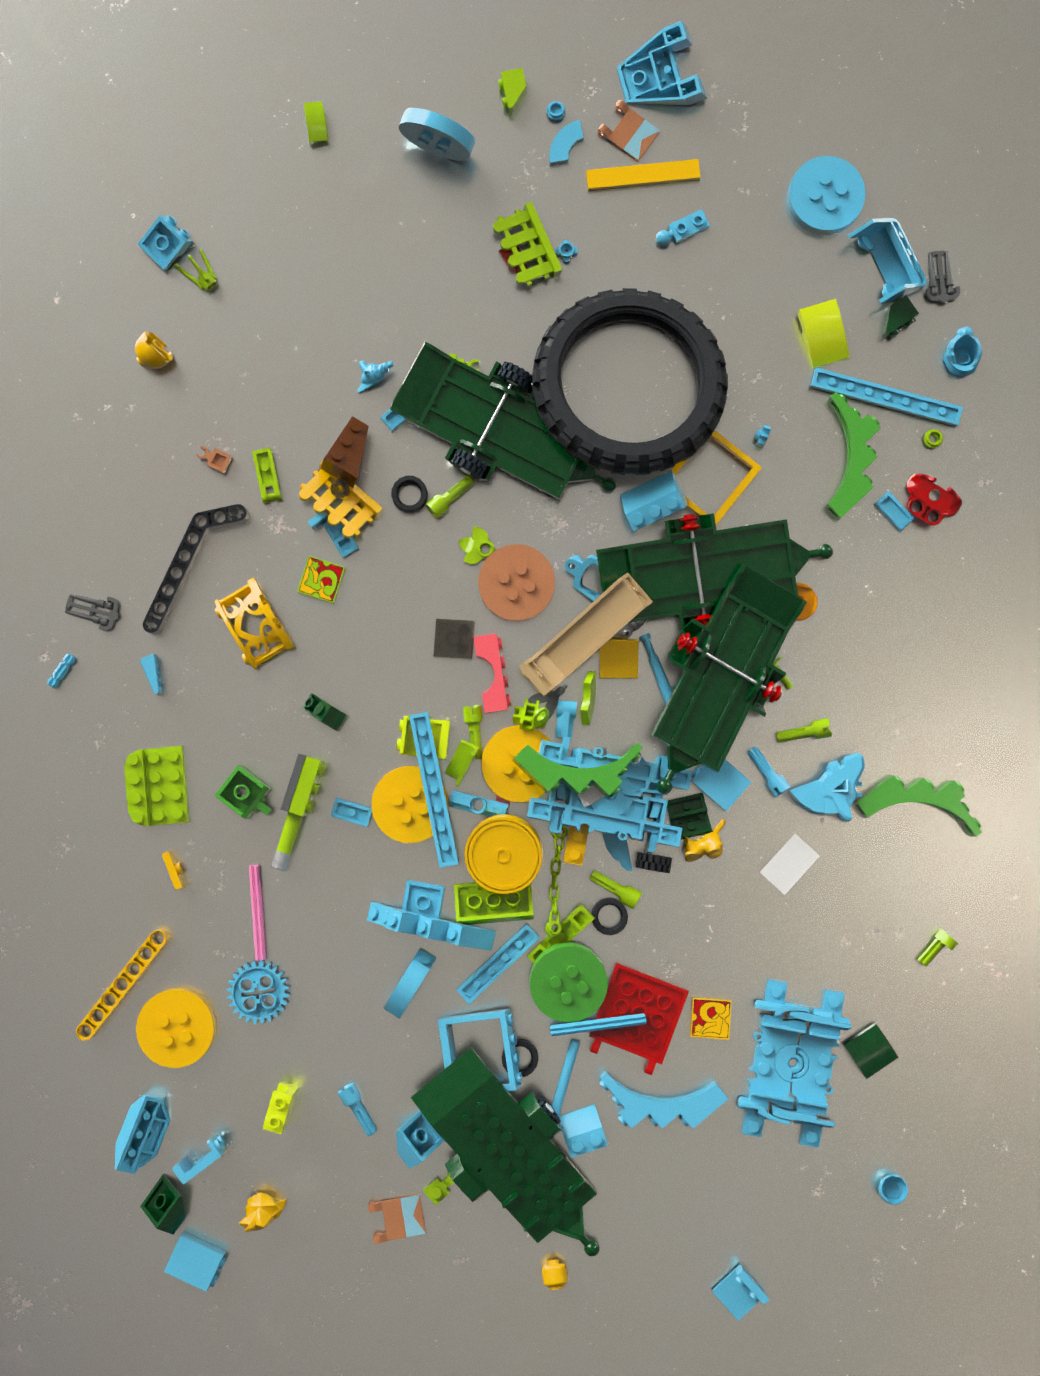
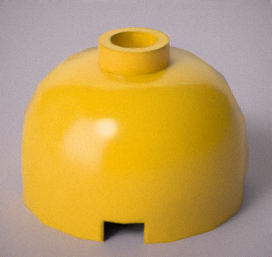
[135,331,173,369]

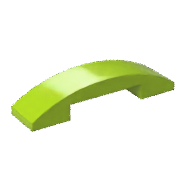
[527,904,595,963]

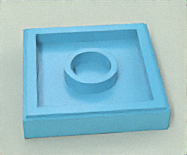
[402,880,445,919]

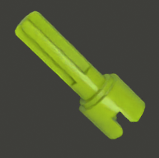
[425,475,474,518]
[463,705,483,759]
[777,718,832,743]
[589,870,642,909]

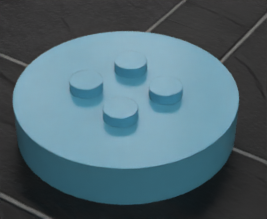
[399,108,475,161]
[788,156,865,235]

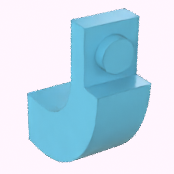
[383,949,436,1019]

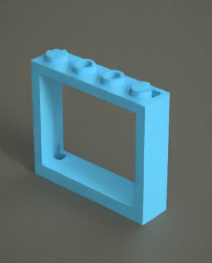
[438,1009,522,1091]

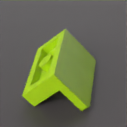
[445,739,479,786]

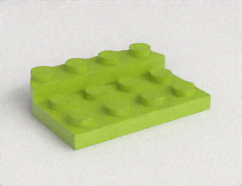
[124,746,190,826]

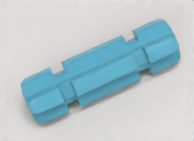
[47,653,76,688]

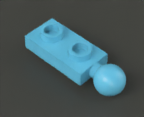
[656,209,710,246]

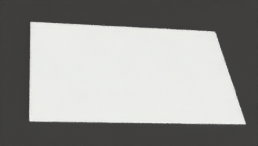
[760,834,820,895]

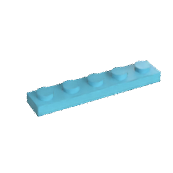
[456,923,540,1004]

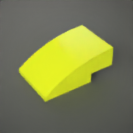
[797,299,849,369]

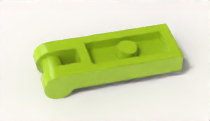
[252,447,282,504]

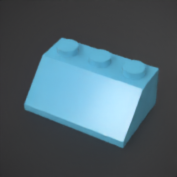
[620,470,688,532]

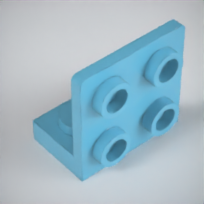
[712,1264,769,1320]

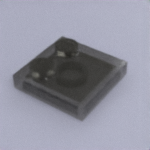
[433,619,475,660]

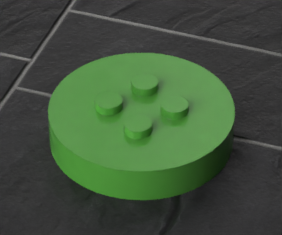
[529,942,608,1022]

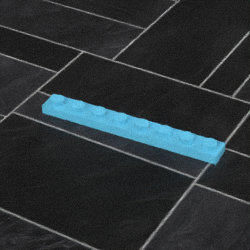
[810,367,963,427]
[409,712,459,868]

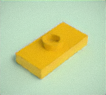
[162,851,186,890]

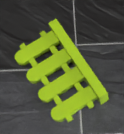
[492,201,563,287]

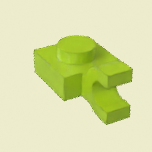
[423,1174,454,1206]

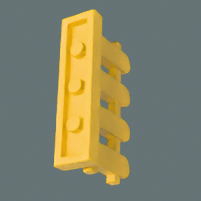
[299,461,383,538]

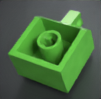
[214,765,273,819]

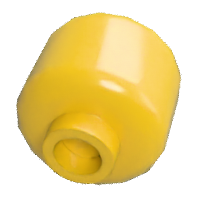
[542,1259,568,1290]

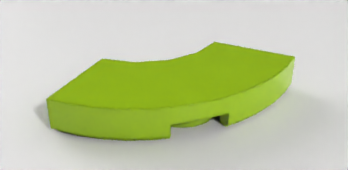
[580,671,596,725]

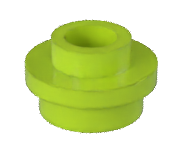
[923,429,943,448]

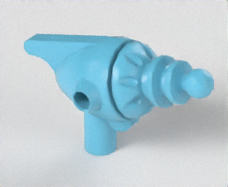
[357,360,394,393]

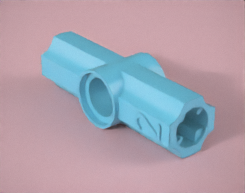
[449,790,509,817]

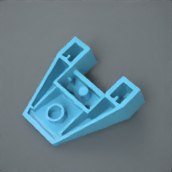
[617,21,707,105]

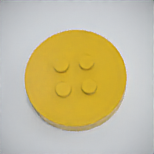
[481,725,551,803]
[372,766,449,843]
[464,814,543,894]
[136,988,216,1068]

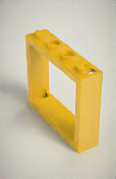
[665,430,762,525]

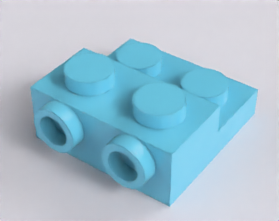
[138,215,192,270]

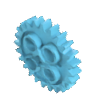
[226,961,290,1024]

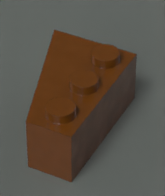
[321,416,369,488]

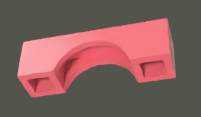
[474,633,511,714]

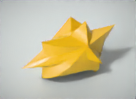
[239,1192,287,1232]

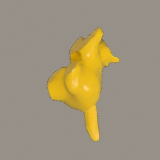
[683,819,726,862]

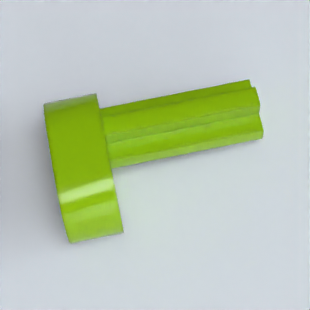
[918,928,959,967]

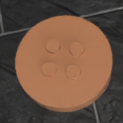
[478,544,555,622]

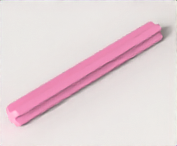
[249,865,266,961]

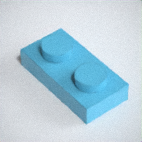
[331,798,372,827]

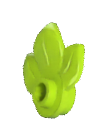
[458,526,495,564]

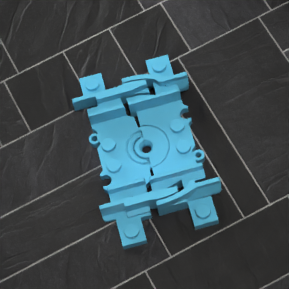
[527,737,692,853]
[737,979,852,1148]

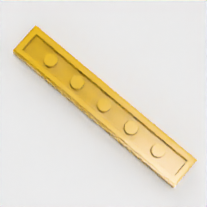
[586,159,700,191]

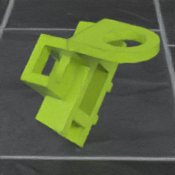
[513,699,549,731]

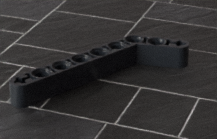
[143,504,249,635]

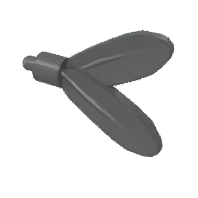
[528,684,568,719]

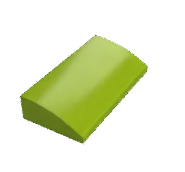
[454,882,534,925]

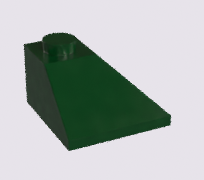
[140,1175,185,1235]

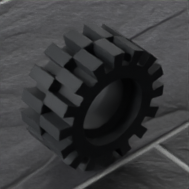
[636,852,672,873]

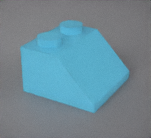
[559,1104,608,1158]

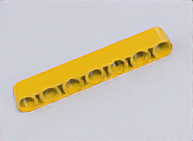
[76,929,170,1041]

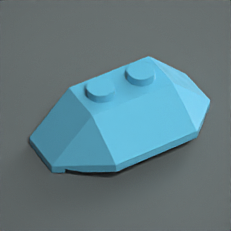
[115,1095,170,1174]

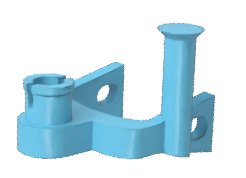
[565,555,601,601]

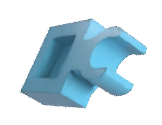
[754,425,771,449]

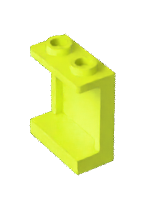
[396,716,451,760]
[263,1083,298,1134]

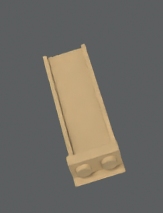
[519,573,653,696]

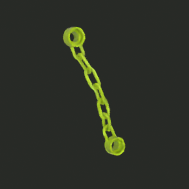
[545,825,568,936]

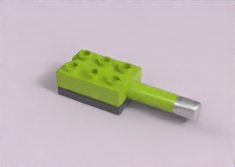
[271,754,326,871]

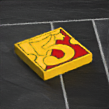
[690,997,732,1040]

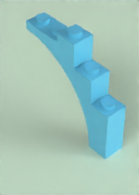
[367,902,495,950]
[599,1070,728,1129]

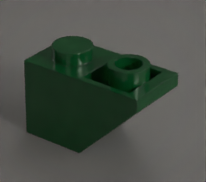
[882,295,919,339]
[301,693,346,731]

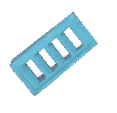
[140,654,162,695]

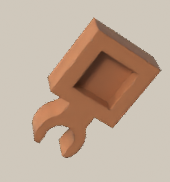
[197,446,233,474]

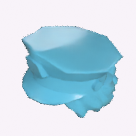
[943,327,982,377]

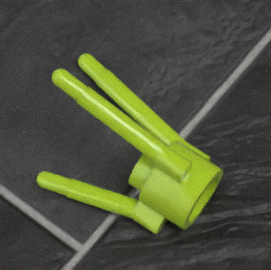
[173,249,217,291]

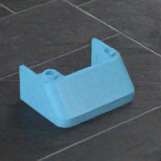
[848,218,927,303]

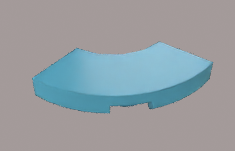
[549,120,584,165]

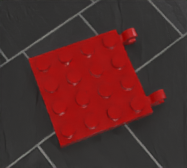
[589,963,689,1075]

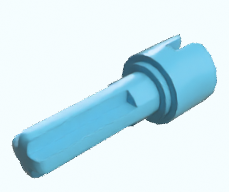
[748,747,791,798]
[337,1082,377,1136]

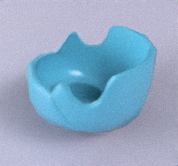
[878,1174,908,1205]

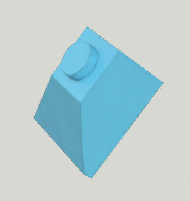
[396,1110,445,1169]

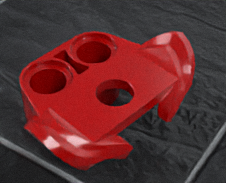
[907,474,962,525]

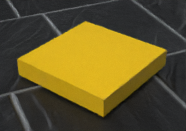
[599,639,639,678]

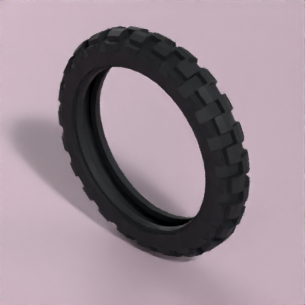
[532,288,728,475]

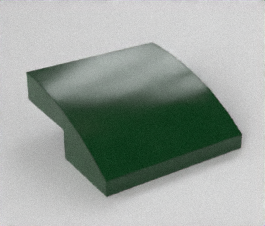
[667,793,712,840]
[843,1023,899,1079]

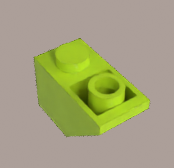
[498,67,527,115]

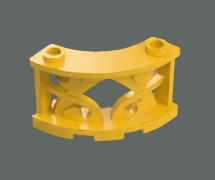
[214,577,294,669]

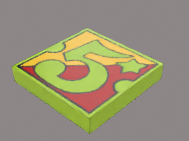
[297,556,345,604]

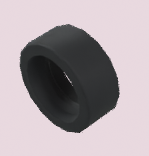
[391,475,428,513]
[591,898,628,936]
[502,1039,538,1077]

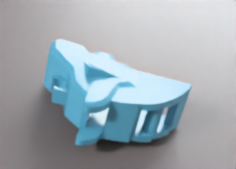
[788,753,865,822]

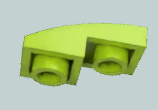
[303,101,328,142]

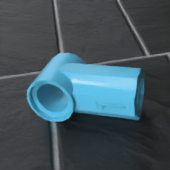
[555,700,577,739]

